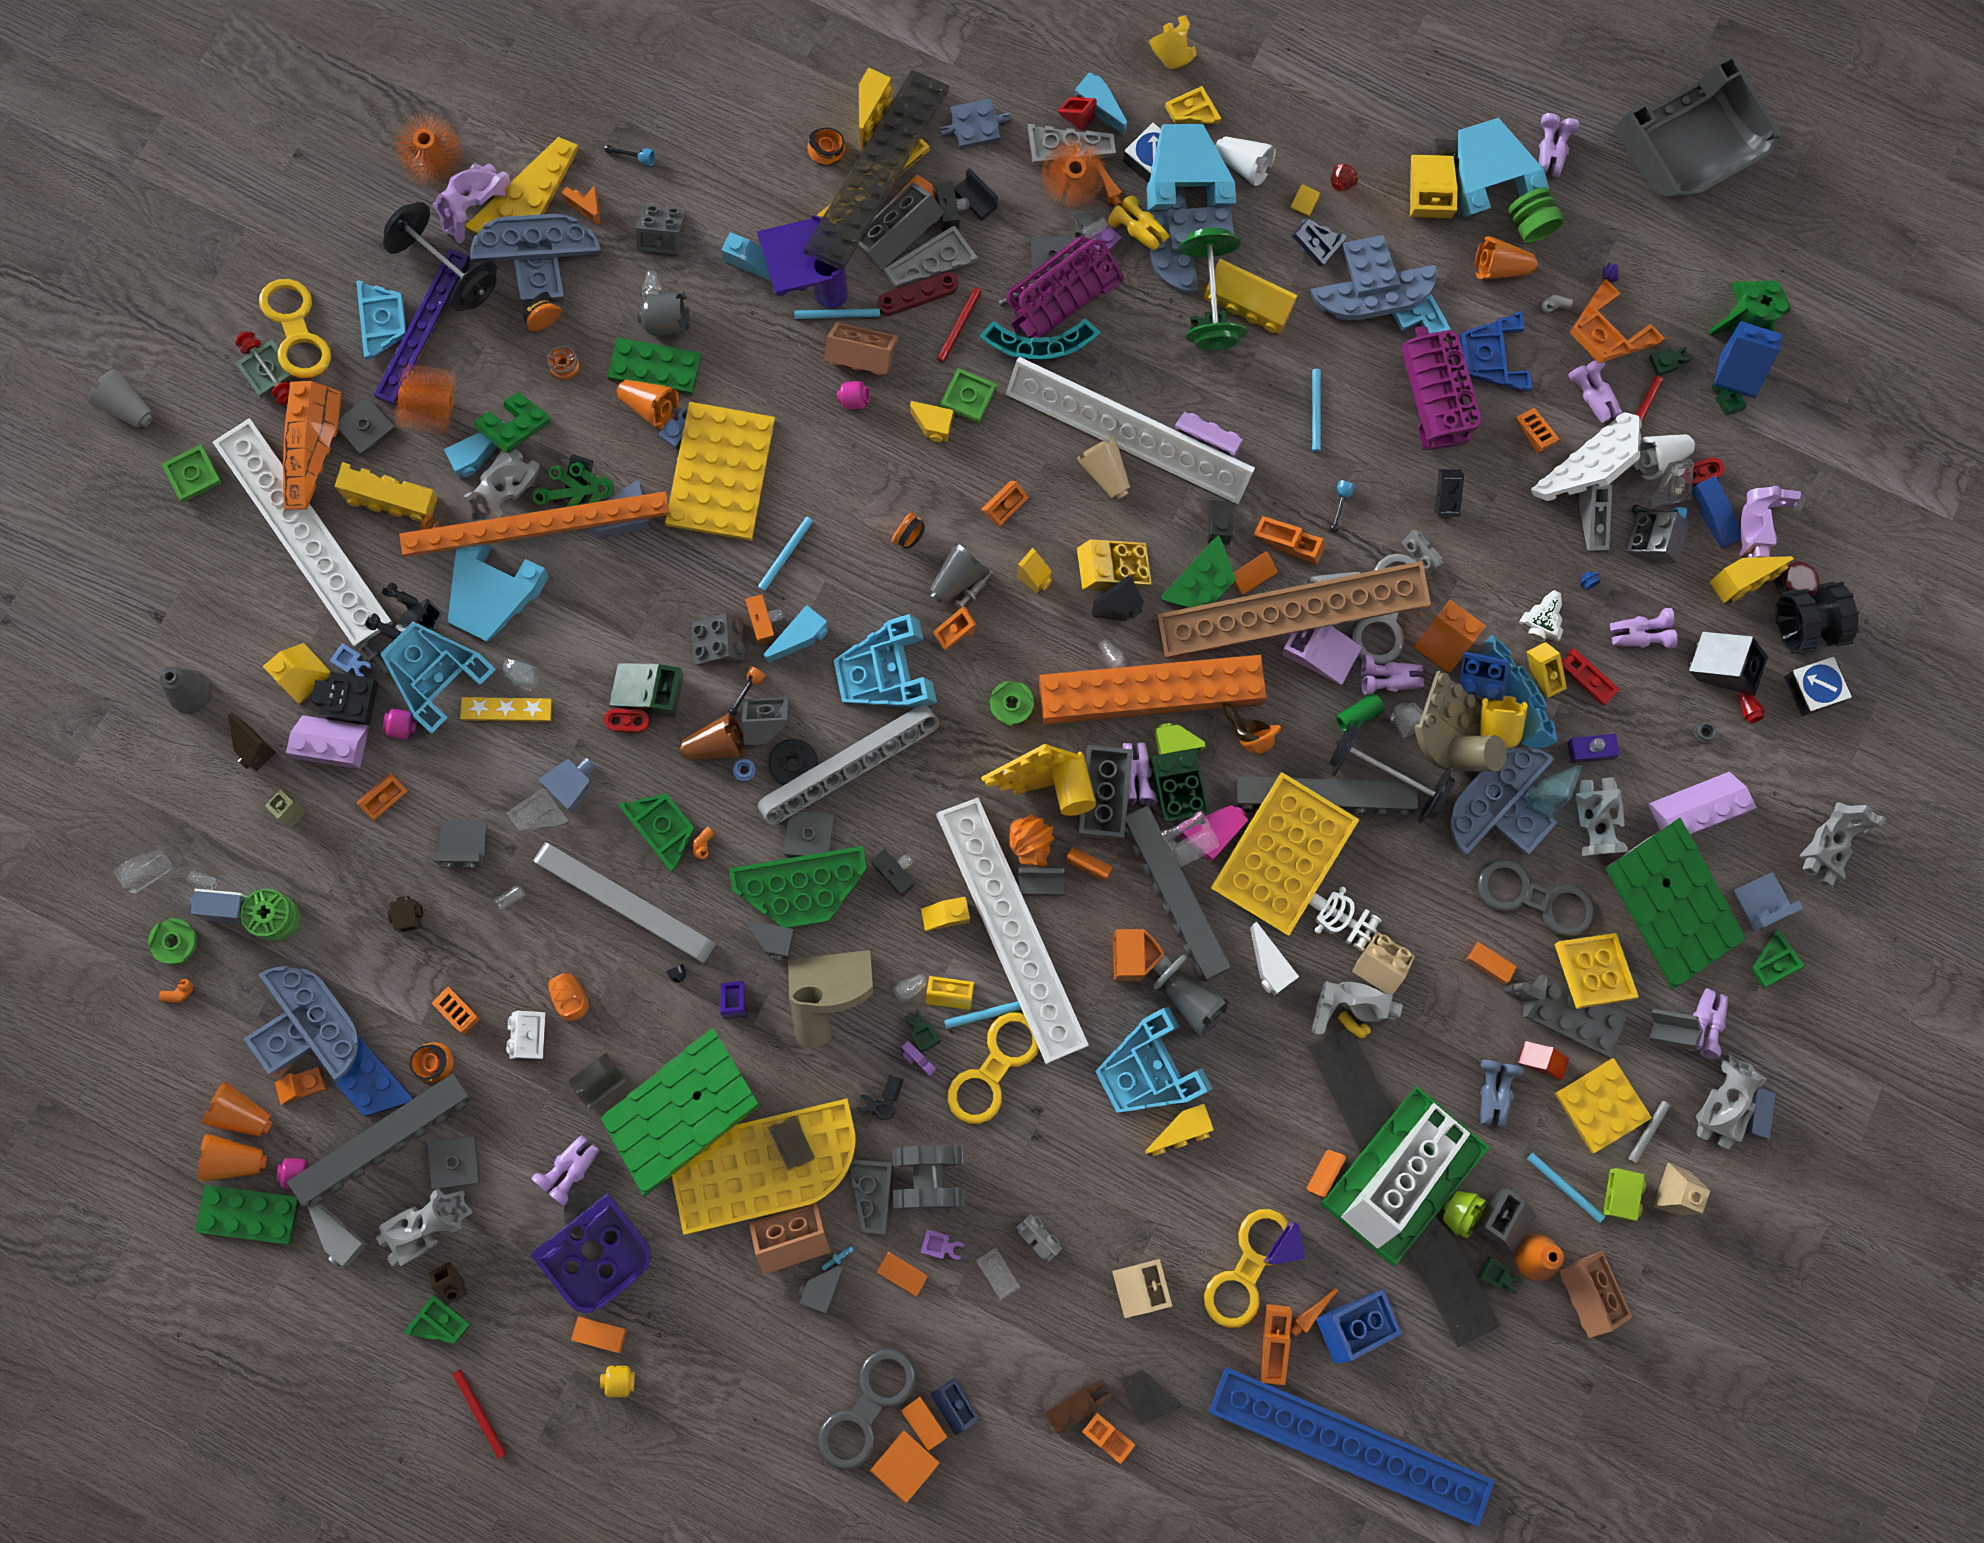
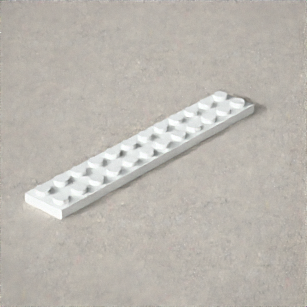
[1006,357,1255,504]
[213,418,393,648]
[936,798,1089,1064]

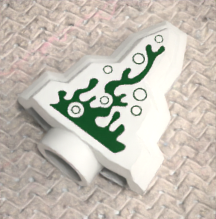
[1519,590,1563,642]

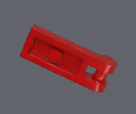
[1561,649,1620,706]

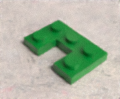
[473,392,551,453]

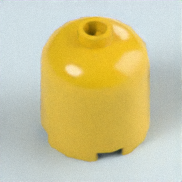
[1480,696,1528,749]

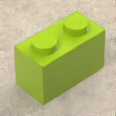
[1603,1168,1646,1221]

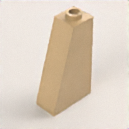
[1653,1163,1710,1216]

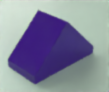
[720,981,747,1019]
[1264,1222,1305,1265]

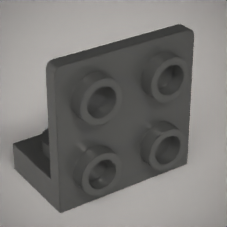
[636,205,686,255]

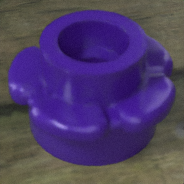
[1603,263,1618,283]

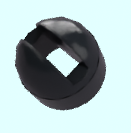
[666,964,687,983]

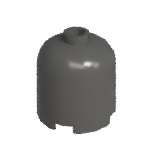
[637,292,690,336]

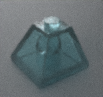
[1525,765,1583,821]

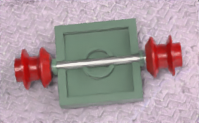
[235,331,295,405]

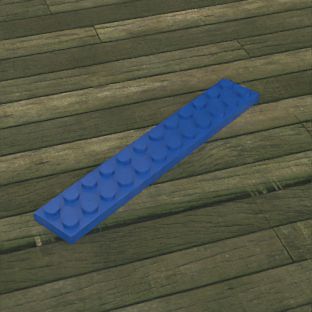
[1208,1367,1495,1527]

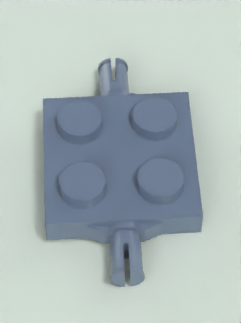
[940,98,1011,149]

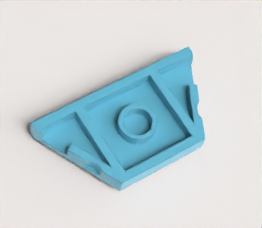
[356,280,407,360]

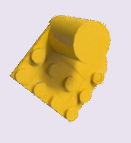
[981,744,1096,816]

